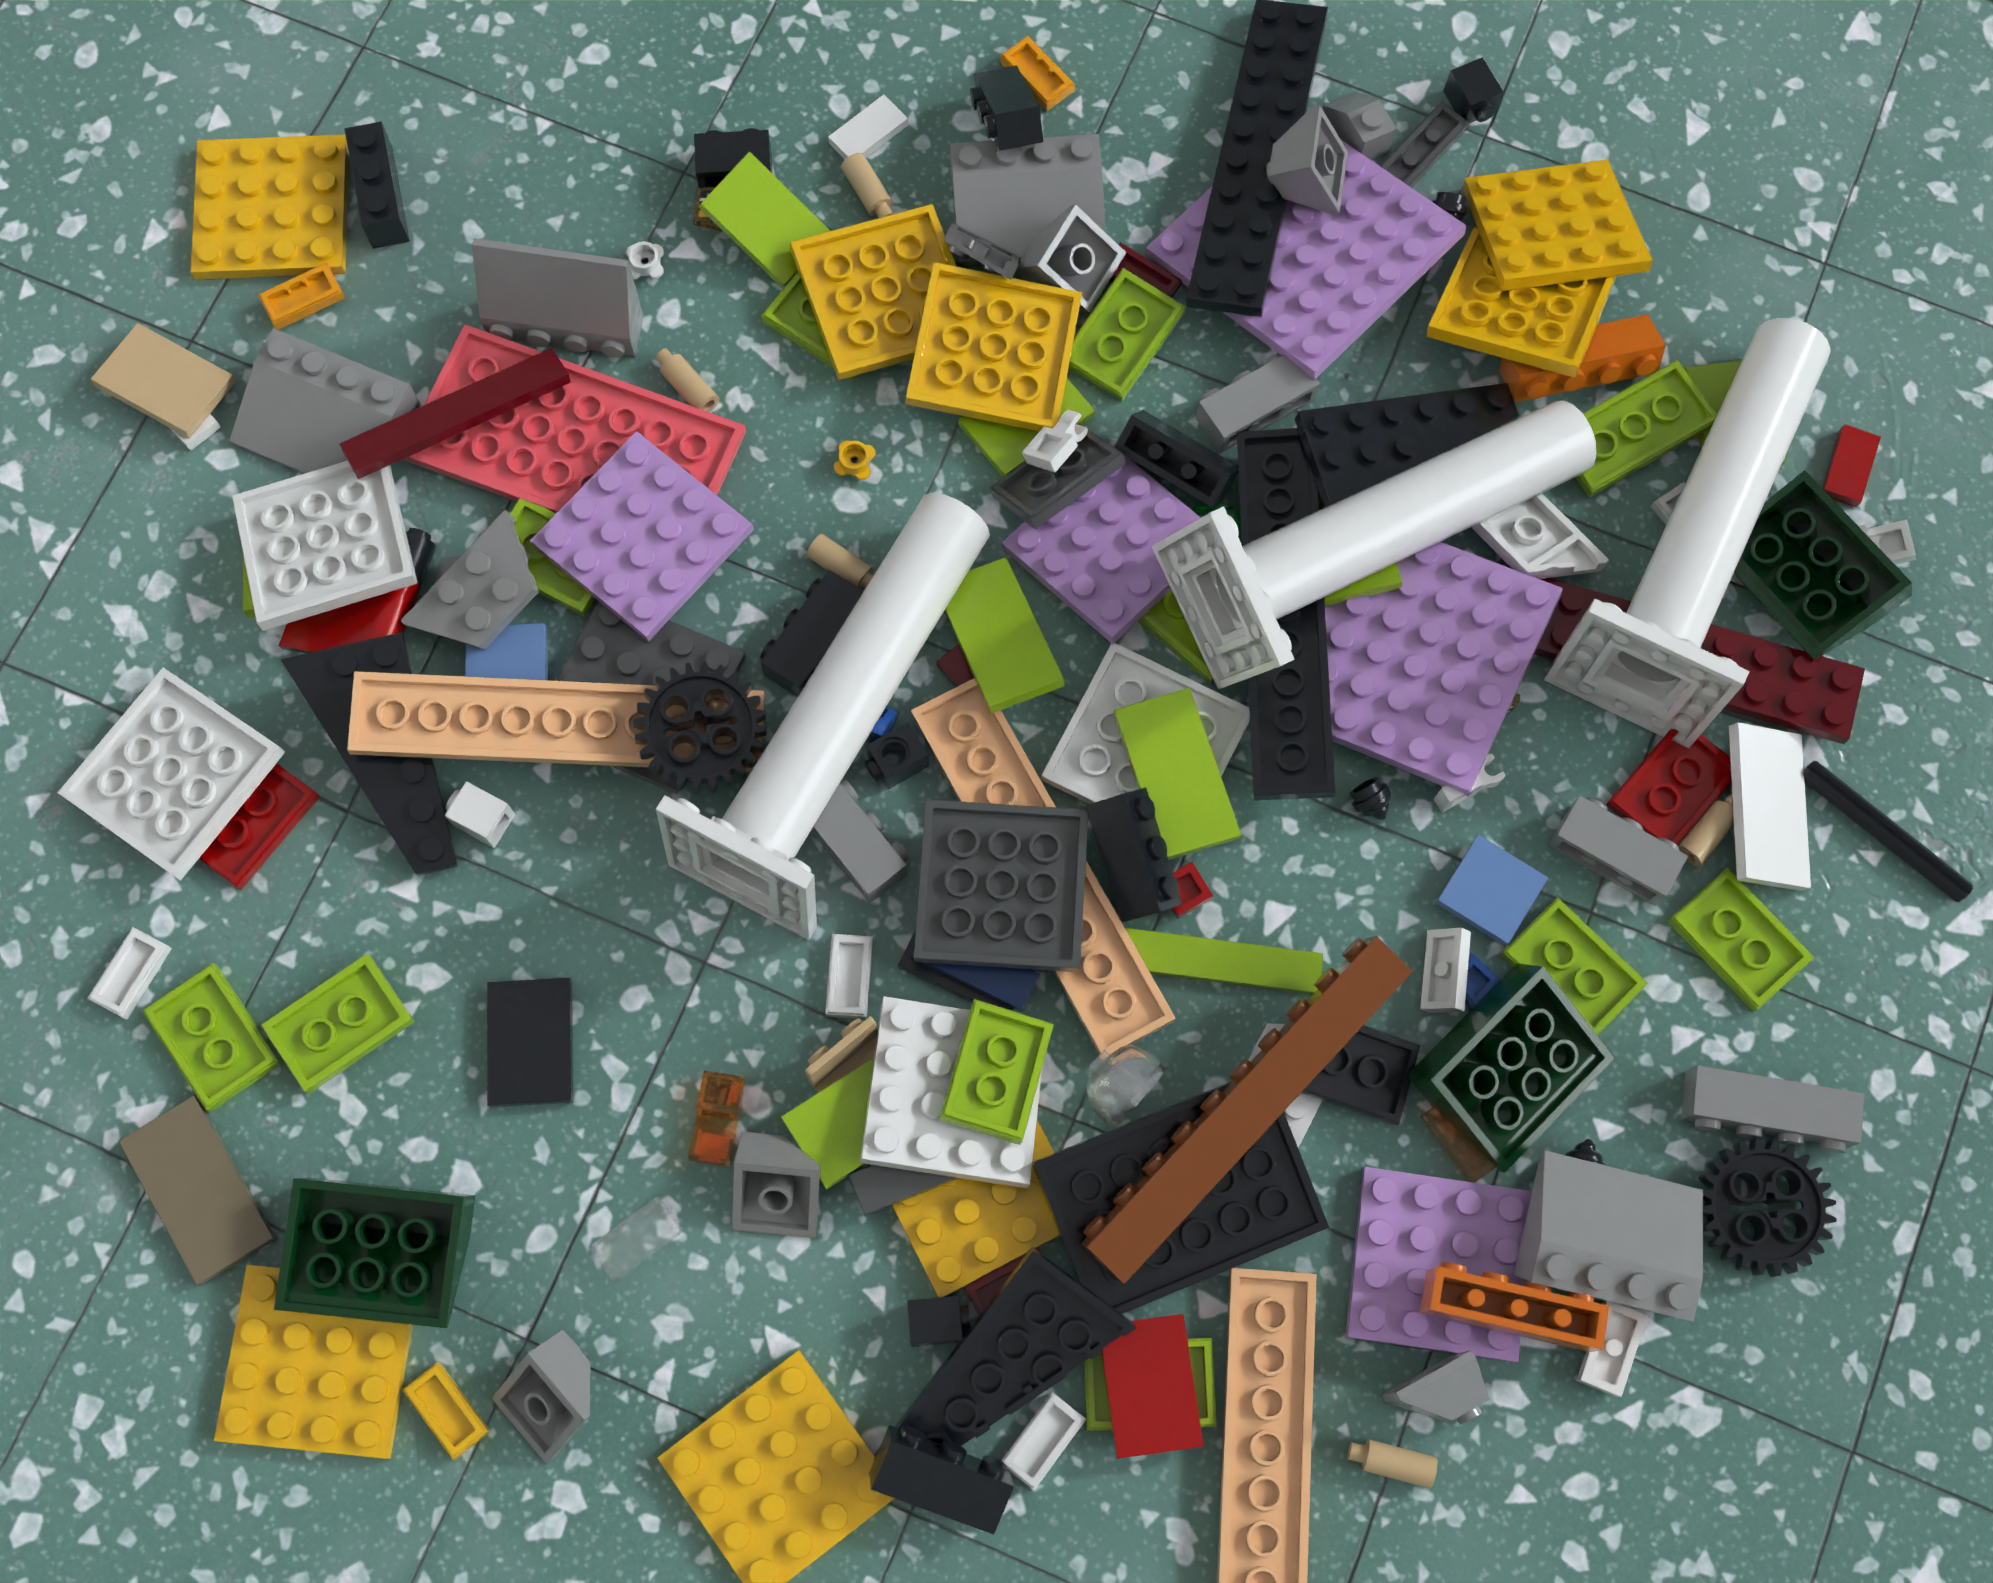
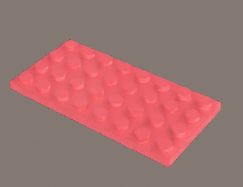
[403,324,746,513]

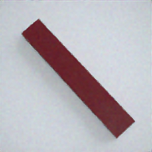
[339,348,571,479]

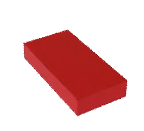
[1822,424,1881,508]

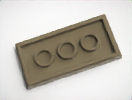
[118,1095,277,1286]

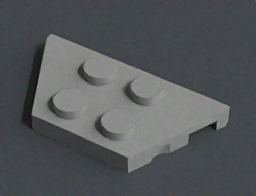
[401,510,539,650]

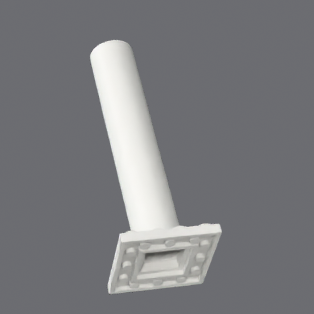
[1544,318,1831,748]
[1152,400,1597,689]
[656,493,990,940]

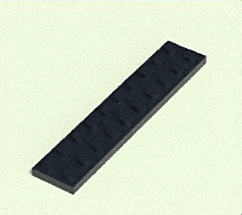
[1186,0,1328,317]
[1237,428,1336,801]

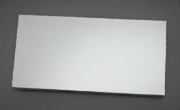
[1729,722,1811,891]

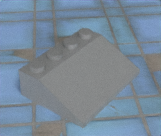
[950,134,1106,266]
[472,238,644,358]
[229,328,421,474]
[1513,1150,1703,1322]

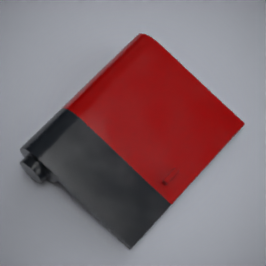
[278,528,436,653]

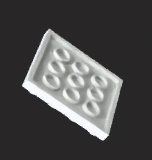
[232,461,418,631]
[1041,643,1250,804]
[58,667,285,881]
[860,996,1042,1188]

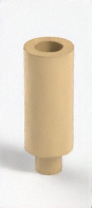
[841,153,893,218]
[656,348,720,412]
[807,534,873,590]
[1678,794,1734,867]
[1347,1439,1438,1489]

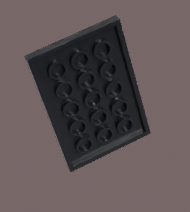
[1032,1081,1329,1314]

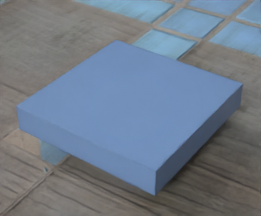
[465,623,548,680]
[1436,834,1549,947]

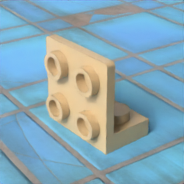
[805,1016,878,1093]

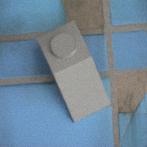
[1323,92,1397,160]

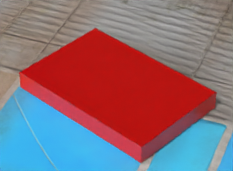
[1606,729,1732,846]
[199,763,320,890]
[1101,1314,1204,1459]

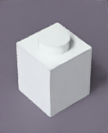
[445,781,515,848]

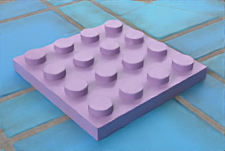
[530,431,754,642]
[1002,443,1201,644]
[1345,1167,1532,1363]

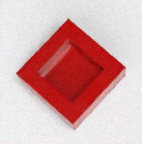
[1171,862,1213,919]

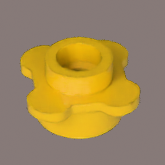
[833,440,876,480]

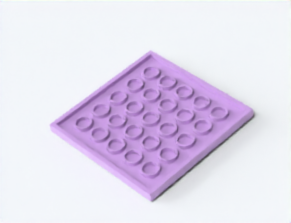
[1146,140,1466,380]
[1247,542,1563,796]

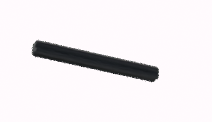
[1803,761,1973,902]

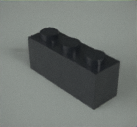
[970,65,1043,151]
[344,121,410,249]
[1114,410,1238,508]
[760,570,863,697]
[1086,787,1182,923]
[869,1425,1014,1535]

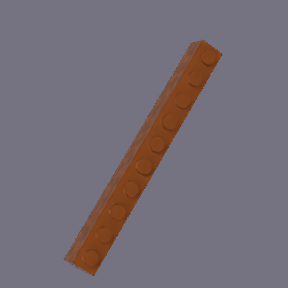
[1081,936,1413,1284]

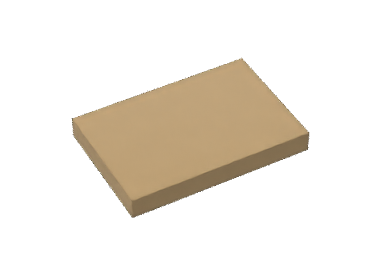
[90,323,236,439]

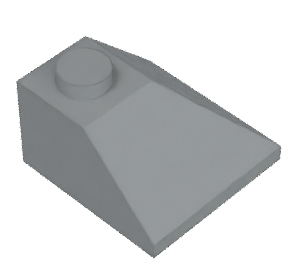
[1266,105,1348,214]
[1016,204,1127,313]
[732,1132,820,1238]
[492,1330,590,1464]
[1381,1350,1489,1425]

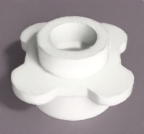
[626,241,664,279]

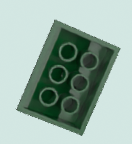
[1734,470,1912,661]
[1407,964,1615,1173]
[274,1177,476,1328]

